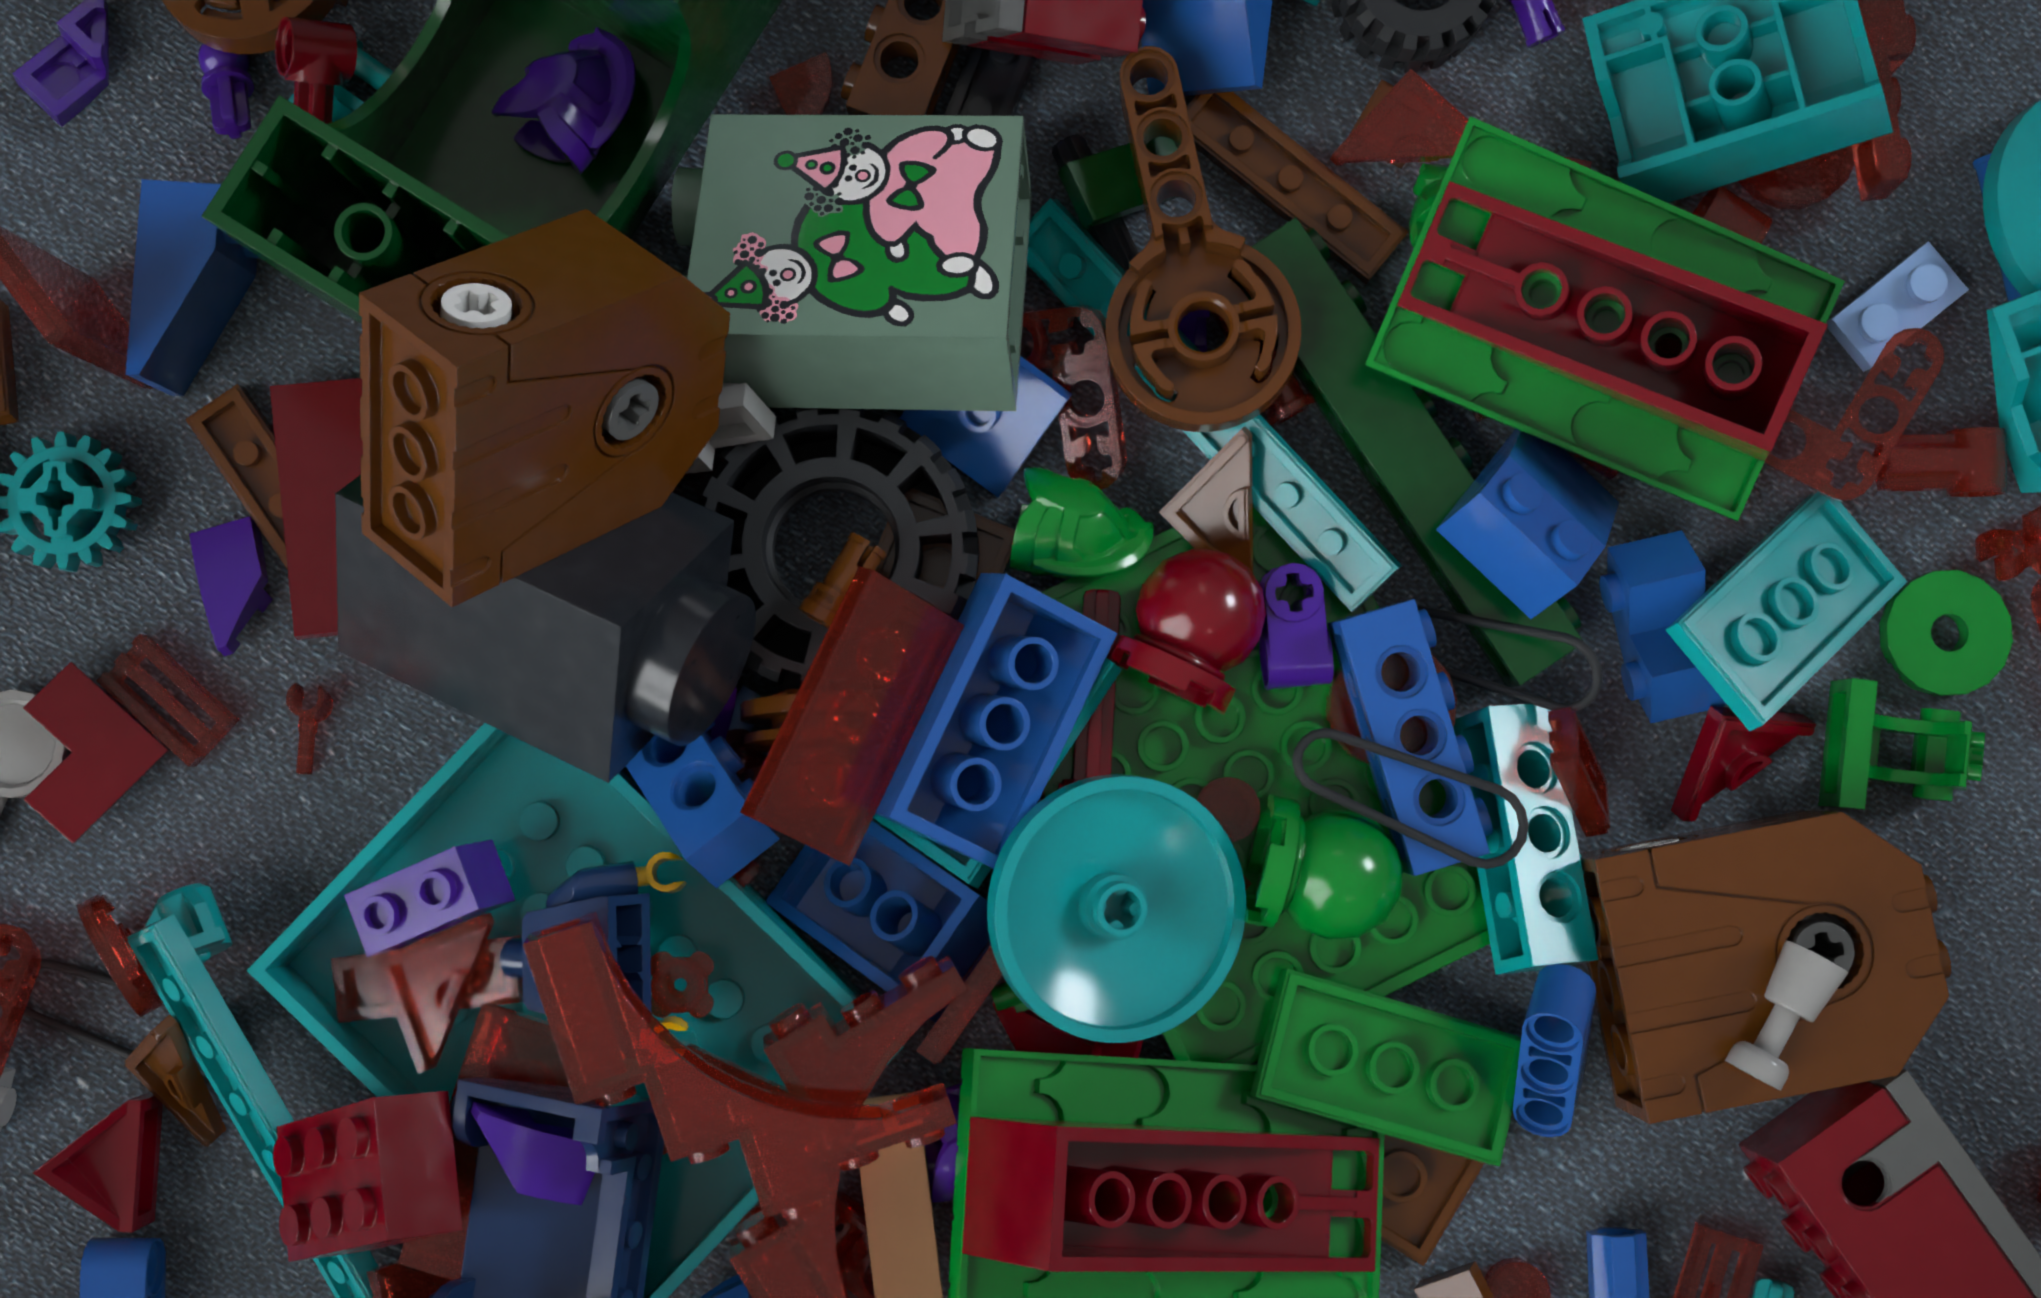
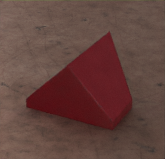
[32,1092,163,1233]

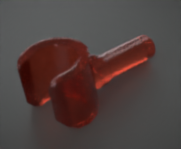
[286,683,333,774]

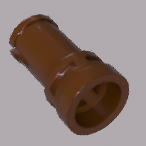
[798,532,887,636]

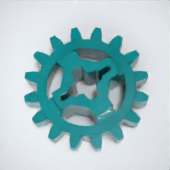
[0,432,142,572]

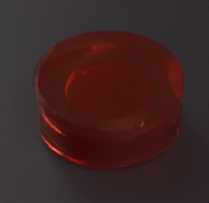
[1196,777,1260,842]
[1484,1258,1551,1298]

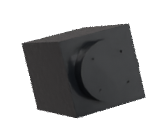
[335,474,756,783]

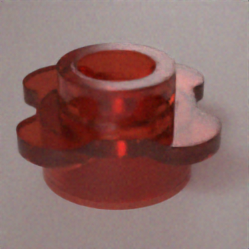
[651,951,714,1018]

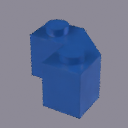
[1599,530,1726,723]

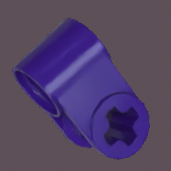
[1259,563,1334,690]

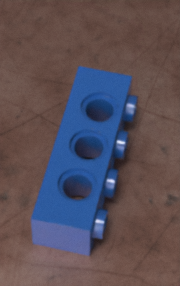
[1327,599,1493,876]
[626,721,780,889]

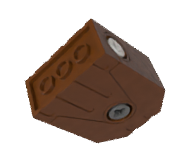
[359,209,730,607]
[1580,811,1951,1124]

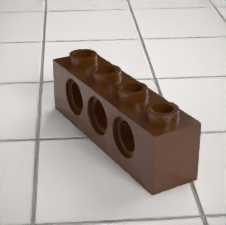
[841,0,961,115]

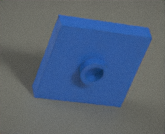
[900,356,1073,497]

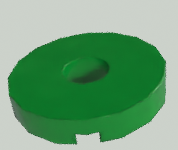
[1879,570,2013,696]

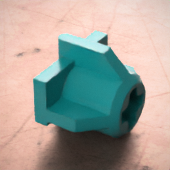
[144,883,233,963]

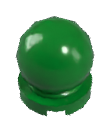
[1244,794,1403,940]

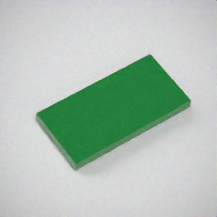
[1250,969,1521,1166]

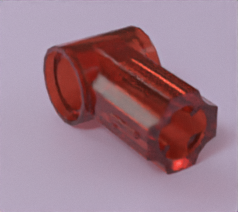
[1871,427,2007,497]

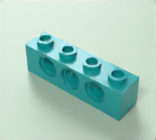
[1452,704,1598,975]

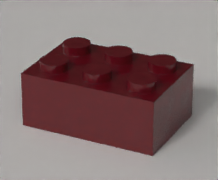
[273,1091,463,1262]

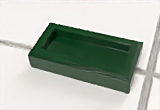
[1058,137,1178,229]

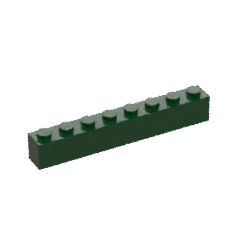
[1229,217,1582,687]

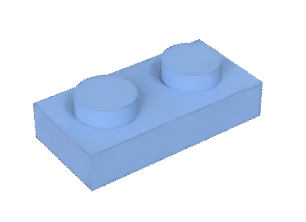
[1826,241,1969,372]

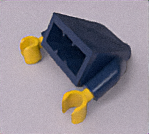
[500,852,689,1062]

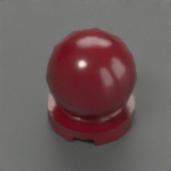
[1107,548,1266,715]

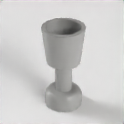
[1725,940,1848,1091]

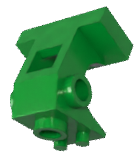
[1818,678,1985,810]

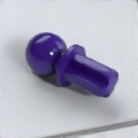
[198,43,254,139]

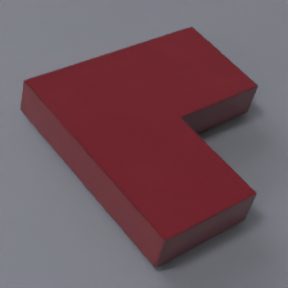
[23,662,169,844]

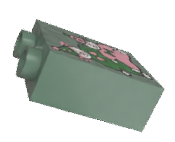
[671,114,1032,411]

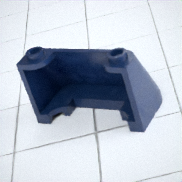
[429,1077,666,1298]

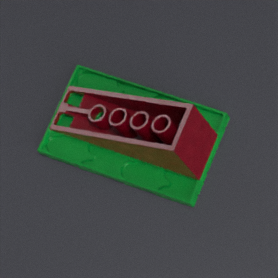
[1365,116,1845,522]
[947,1048,1385,1298]

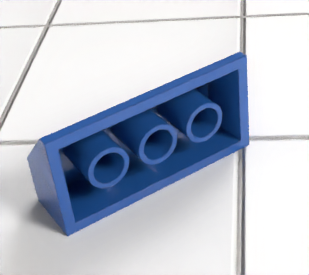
[867,573,1117,869]

